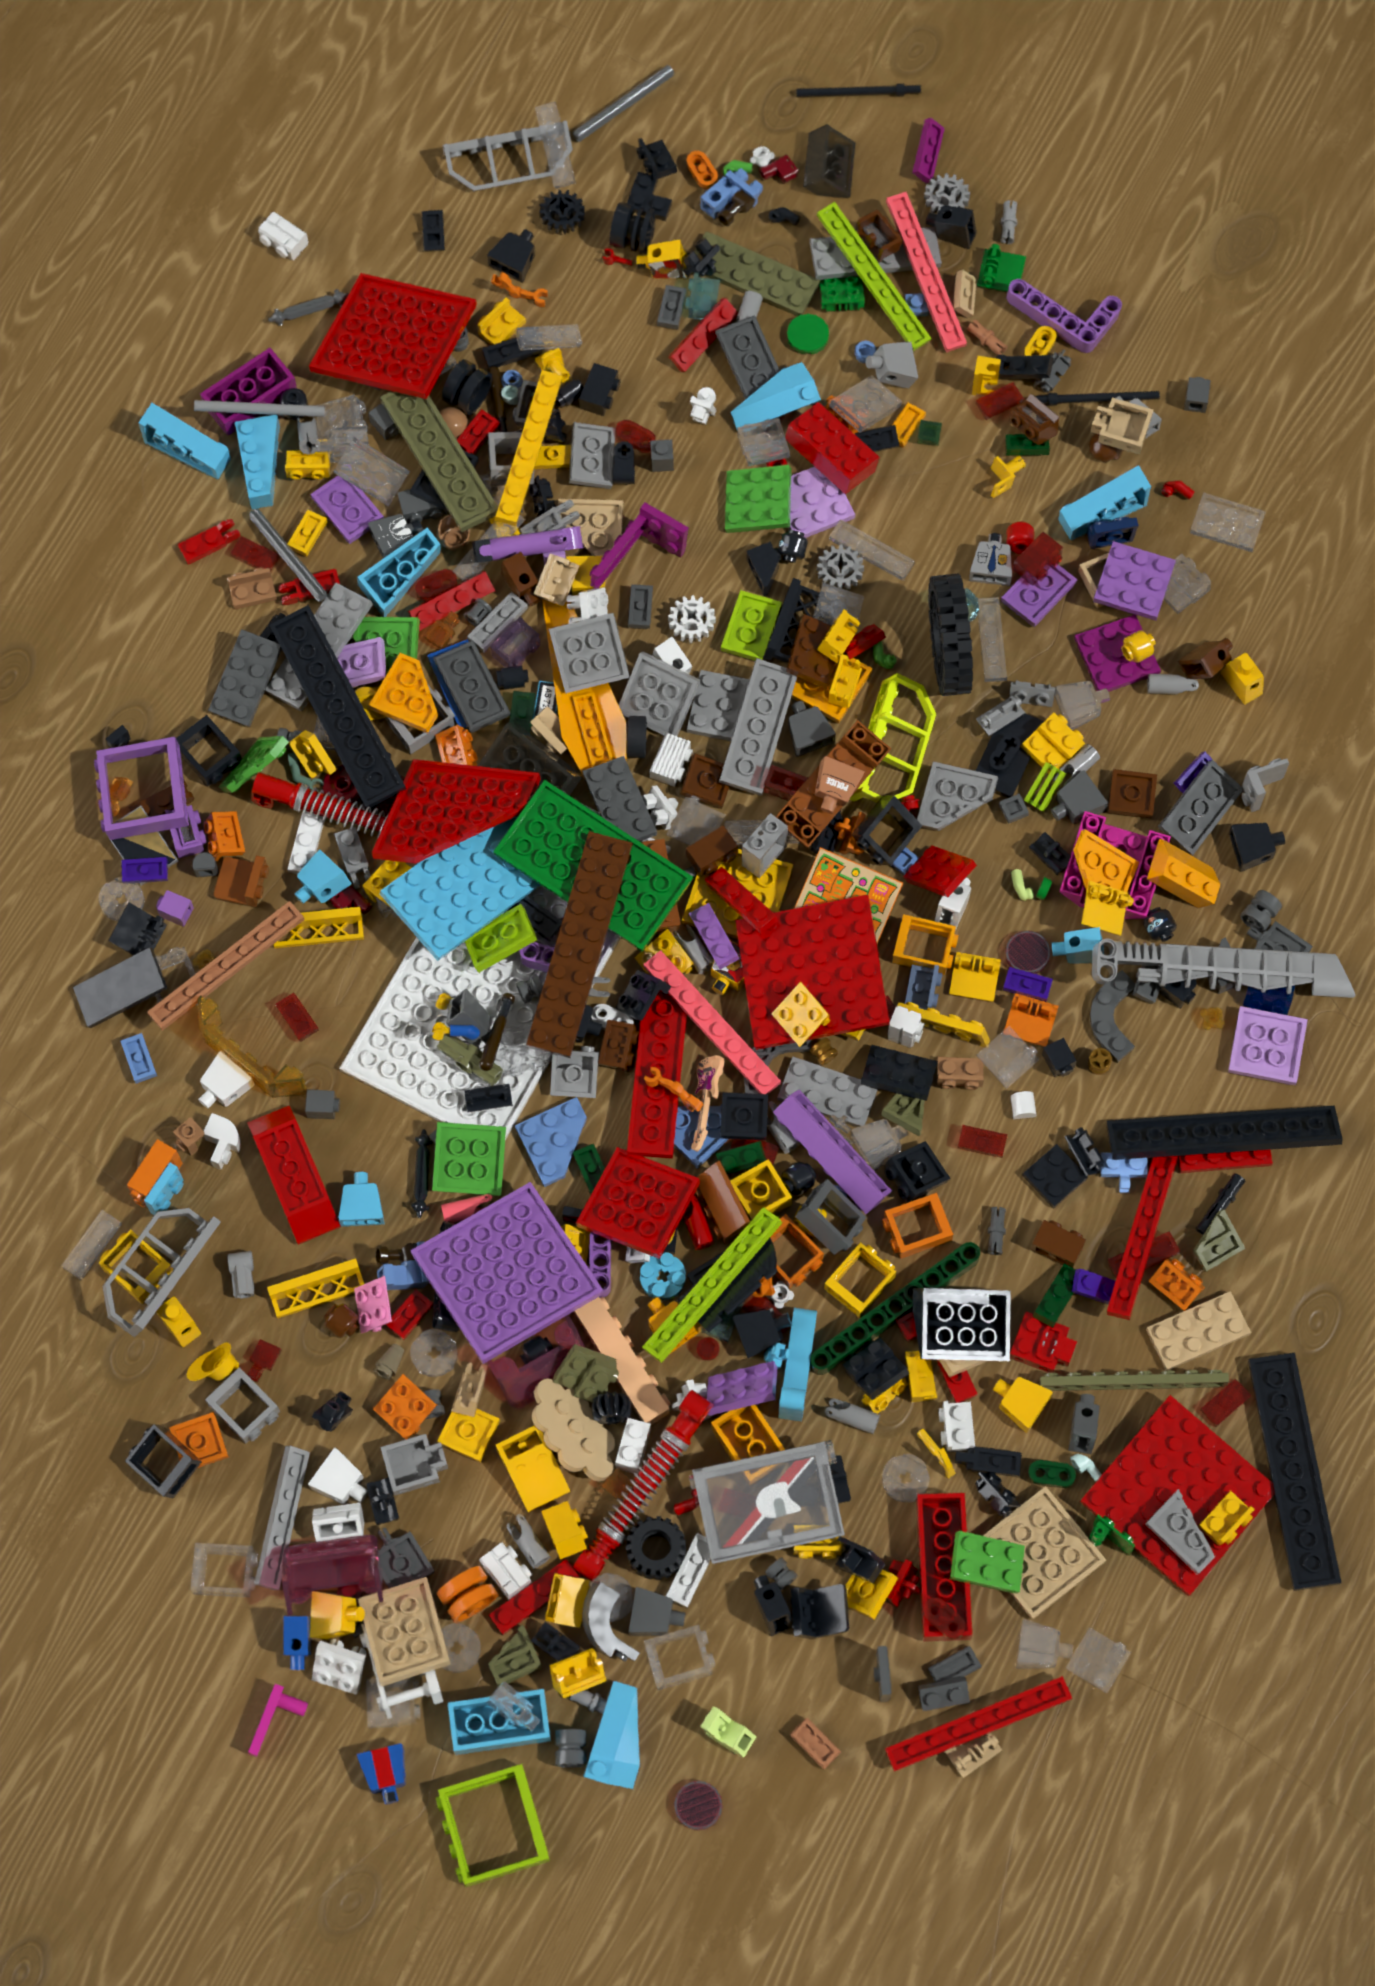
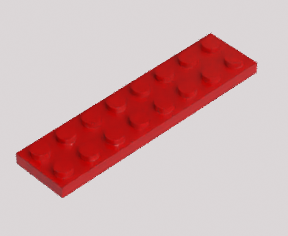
[627,991,687,1159]

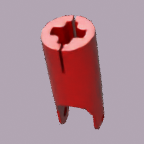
[683,1196,715,1250]

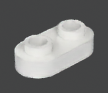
[591,1004,634,1030]

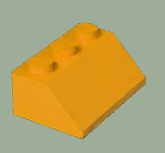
[1147,839,1221,908]

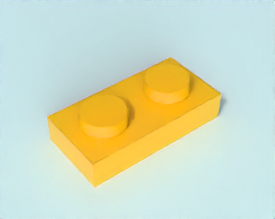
[288,510,327,557]

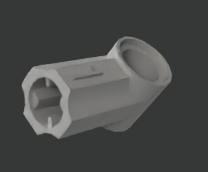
[228,1251,254,1299]

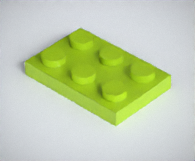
[721,590,782,661]
[465,904,537,973]

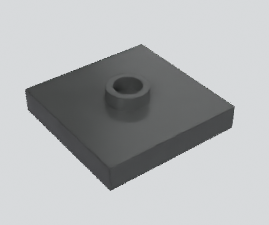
[874,1646,892,1702]

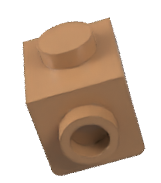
[173,1118,205,1156]

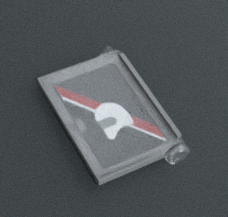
[689,1440,845,1564]

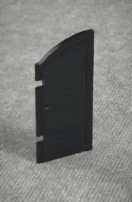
[677,1238,778,1333]

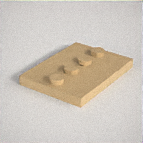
[358,1577,451,1687]

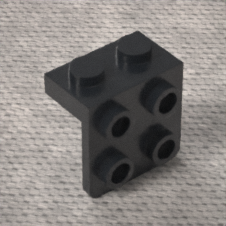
[791,1584,849,1639]

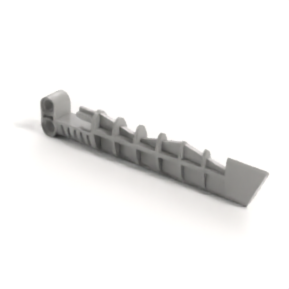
[1092,938,1356,998]

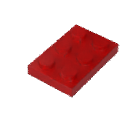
[903,845,977,897]

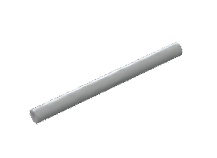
[194,400,325,417]

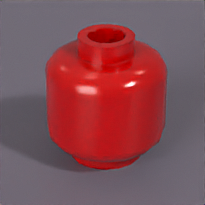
[1006,521,1035,554]

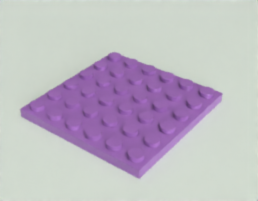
[411,1182,604,1364]

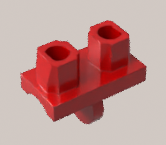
[887,1559,921,1607]

